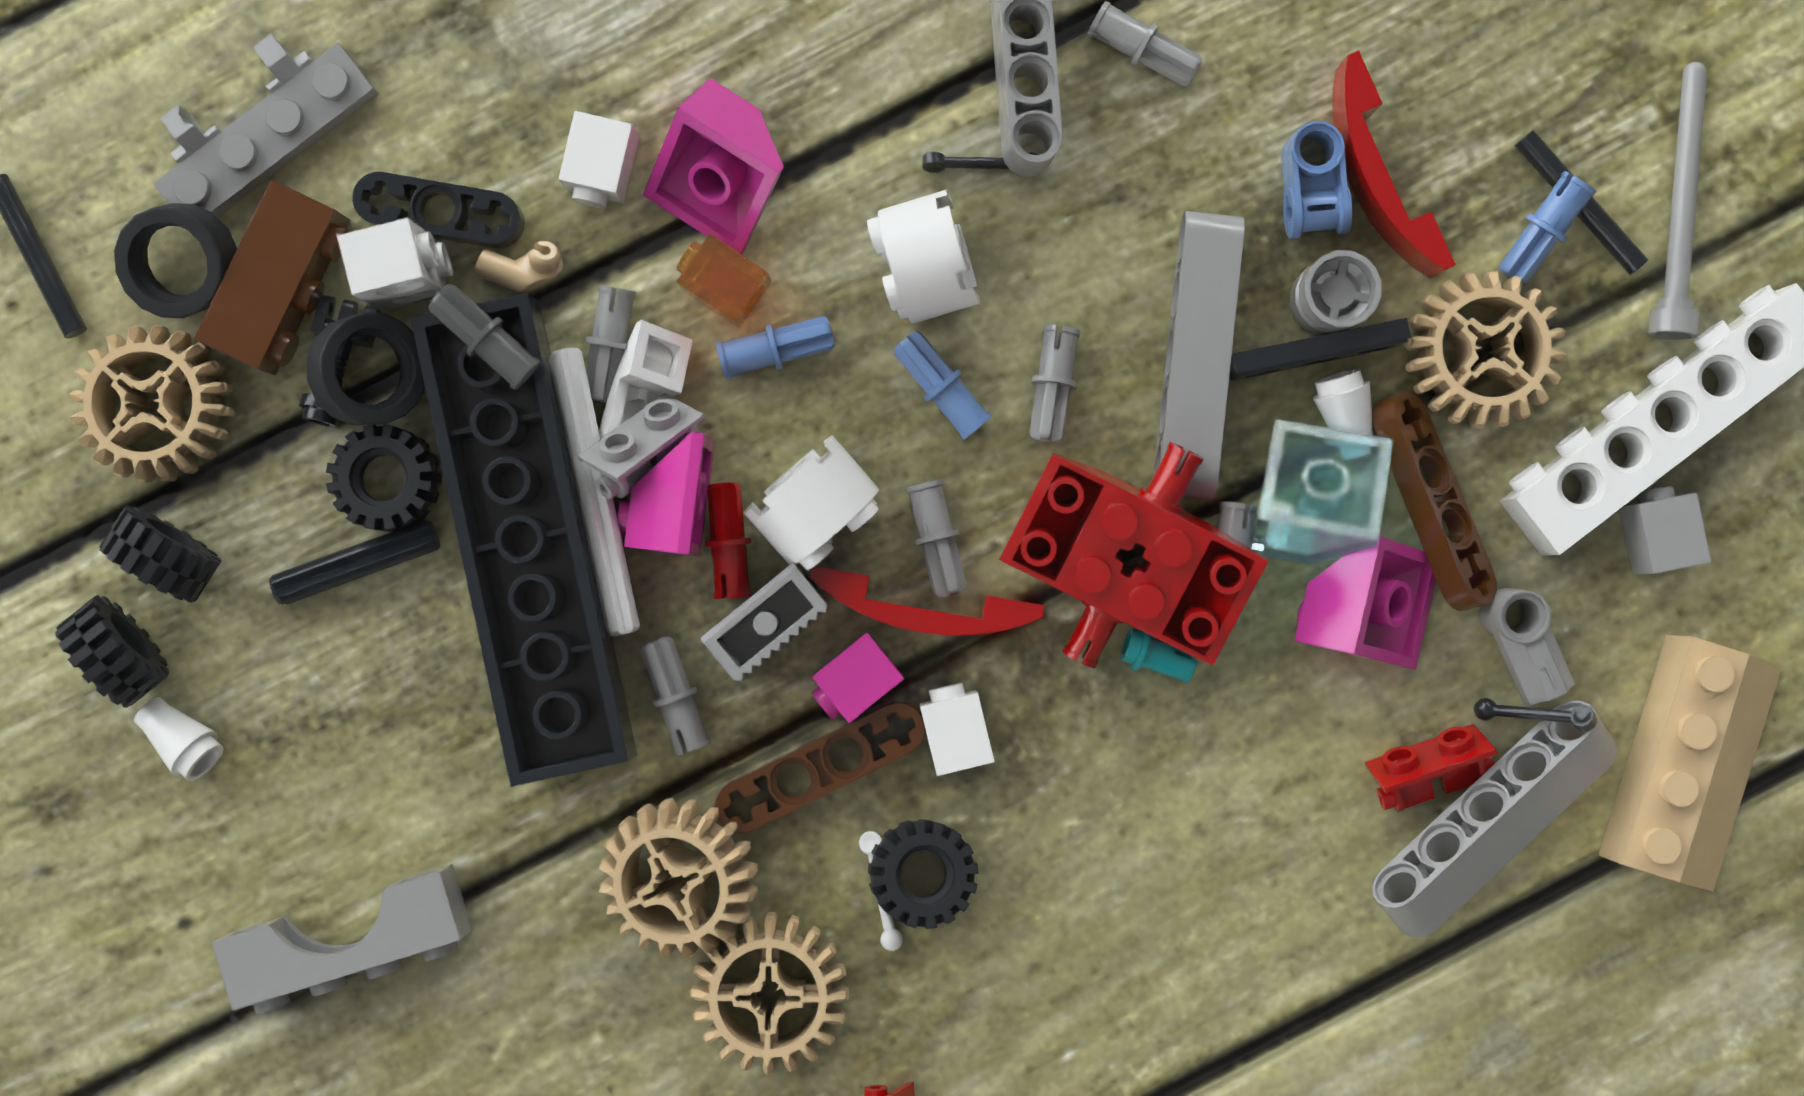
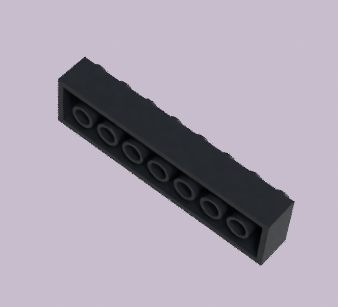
[411,292,637,787]

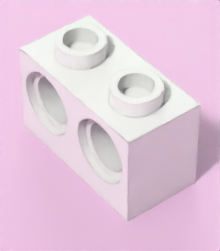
[337,218,453,311]

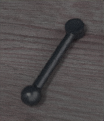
[922,152,1038,173]
[1474,698,1597,732]

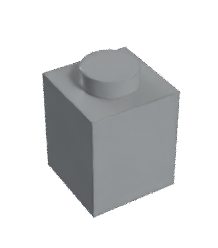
[1619,485,1711,574]

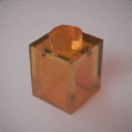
[676,233,772,329]

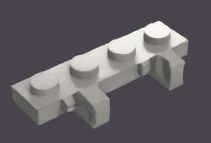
[153,33,379,217]

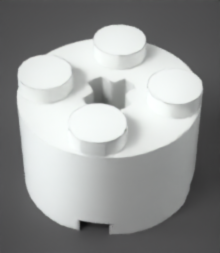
[867,189,980,324]
[743,435,879,571]

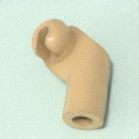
[475,241,563,294]

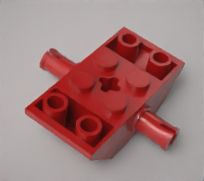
[999,442,1269,668]

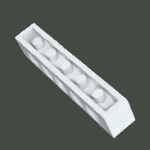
[1499,283,1804,556]

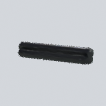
[269,520,440,605]

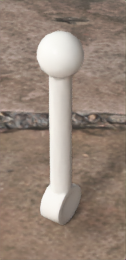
[859,831,903,951]

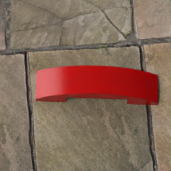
[1332,50,1456,279]
[809,566,1045,636]

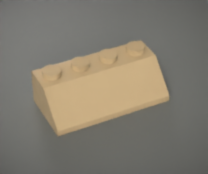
[1598,635,1781,892]

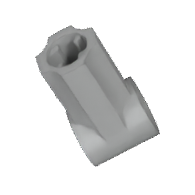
[1479,587,1575,706]

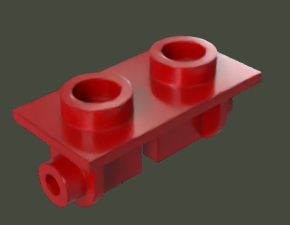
[1365,724,1497,812]

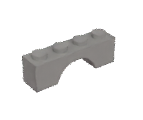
[212,864,473,1014]

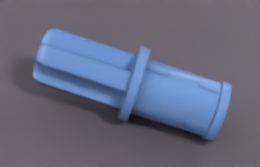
[1499,170,1596,285]
[716,316,834,379]
[894,331,991,440]

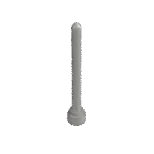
[1648,62,1707,340]

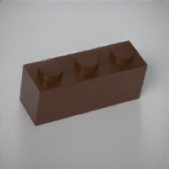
[194,179,351,375]

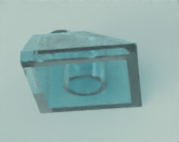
[1251,419,1394,564]

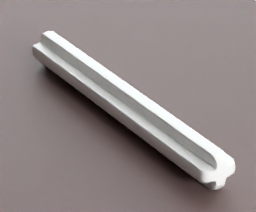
[549,348,640,636]

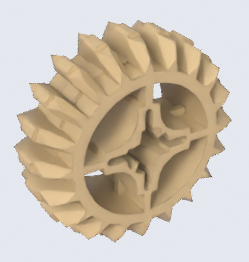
[1403,271,1567,429]
[68,325,236,483]
[598,798,758,959]
[690,912,850,1075]

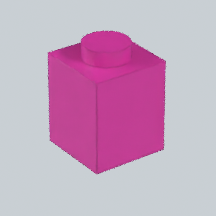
[811,632,904,723]

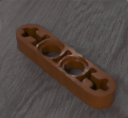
[1372,391,1497,611]
[715,702,925,834]

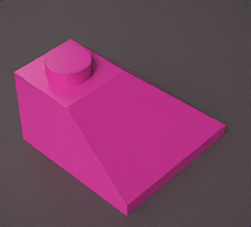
[643,78,784,257]
[617,432,715,556]
[1294,535,1436,670]

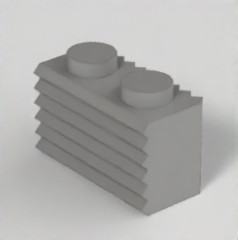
[700,563,829,681]

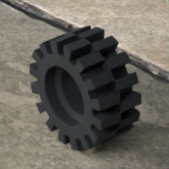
[326,424,442,531]
[99,506,221,603]
[55,595,169,708]
[868,819,979,929]

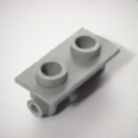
[578,393,705,500]

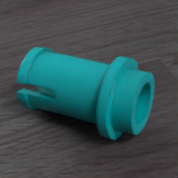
[1120,627,1198,684]

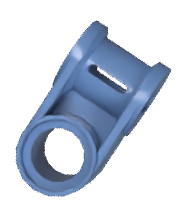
[1281,121,1352,239]

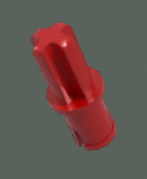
[705,482,752,599]

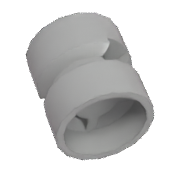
[1289,250,1381,336]

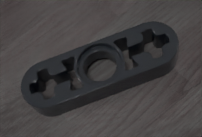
[352,172,525,249]

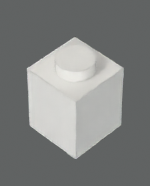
[558,111,639,208]
[920,683,995,776]

